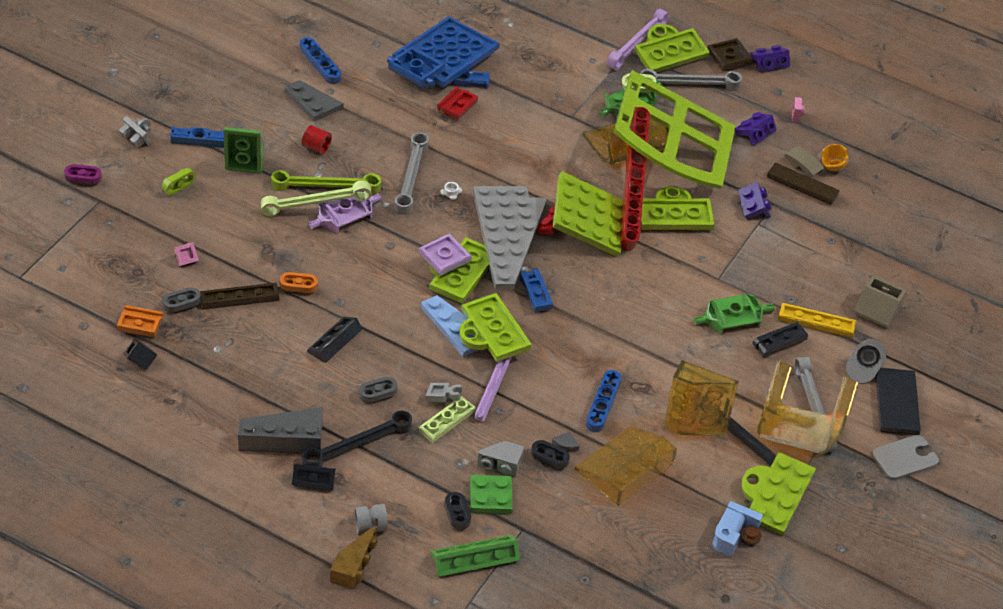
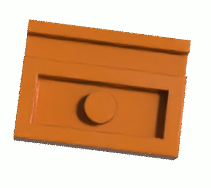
[116,305,163,338]

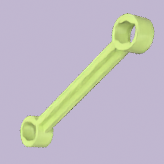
[260,181,372,217]

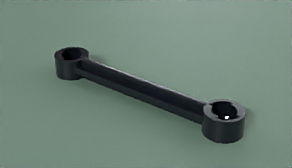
[302,410,412,467]

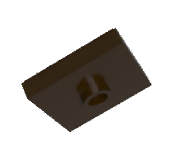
[707,38,753,71]

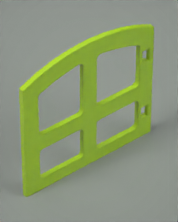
[614,70,736,189]

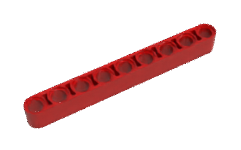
[620,107,650,251]

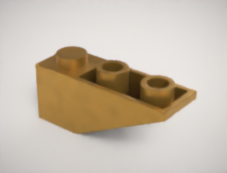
[330,527,378,589]

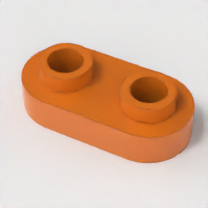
[280,272,318,293]

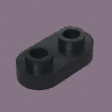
[531,440,570,469]
[445,492,471,530]

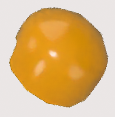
[822,144,848,172]

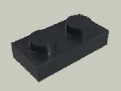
[292,463,336,490]

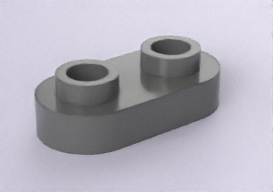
[162,287,201,312]
[359,377,397,403]

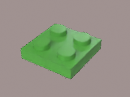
[470,475,513,514]

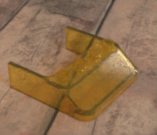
[757,360,858,454]

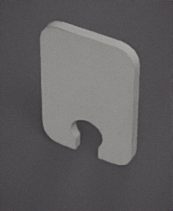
[872,435,939,480]

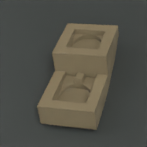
[784,146,824,178]

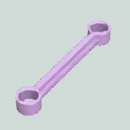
[606,8,669,71]

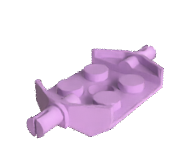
[308,190,382,233]

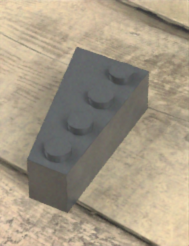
[238,407,323,453]

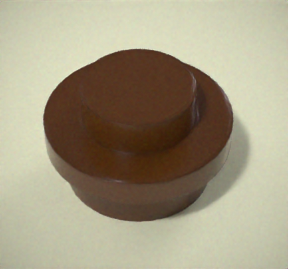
[741,526,762,546]

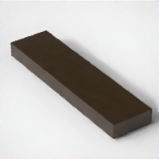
[767,162,840,205]
[200,282,279,310]

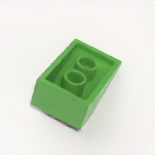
[224,127,265,174]

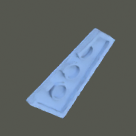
[421,295,477,357]

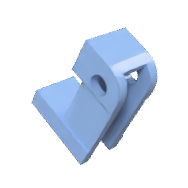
[712,501,763,557]

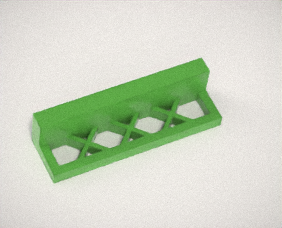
[430,535,520,577]

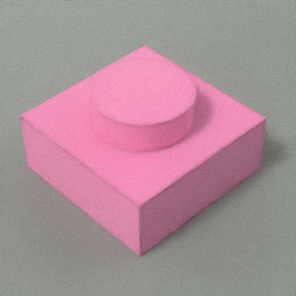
[792,97,805,122]
[174,242,199,266]

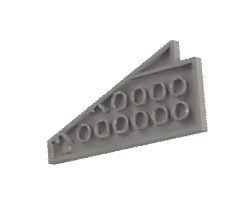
[472,186,547,290]

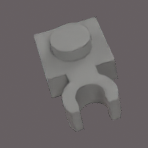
[426,383,463,402]

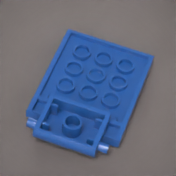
[387,16,499,88]

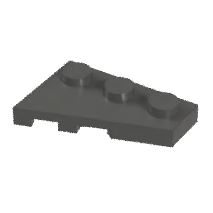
[285,80,344,122]

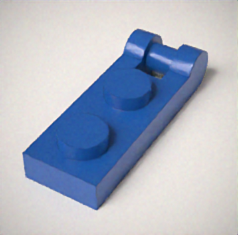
[519,268,553,312]

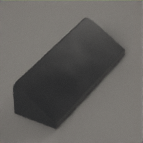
[307,316,362,362]

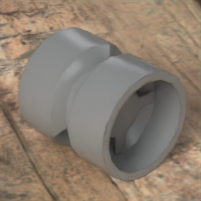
[354,504,388,534]

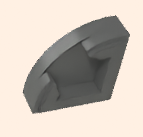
[552,431,580,452]

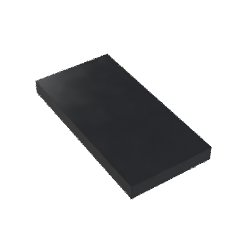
[876,368,921,435]

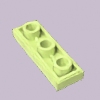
[419,396,476,443]

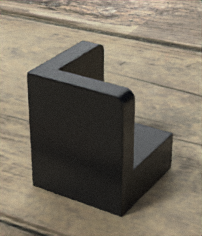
[123,338,157,370]

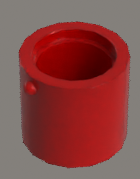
[302,125,332,155]

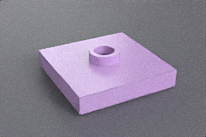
[419,233,472,276]

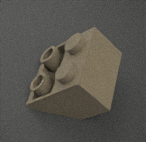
[853,275,907,328]

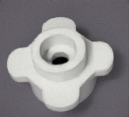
[441,182,462,200]

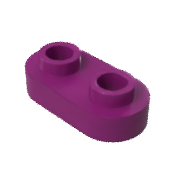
[64,164,102,184]

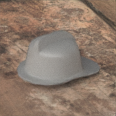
[846,339,886,383]

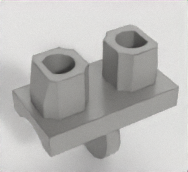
[119,116,152,148]

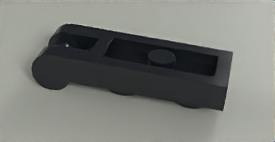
[752,322,808,358]

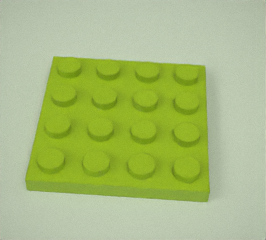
[553,171,623,257]

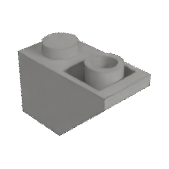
[477,441,525,477]

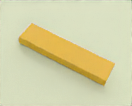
[778,303,856,338]

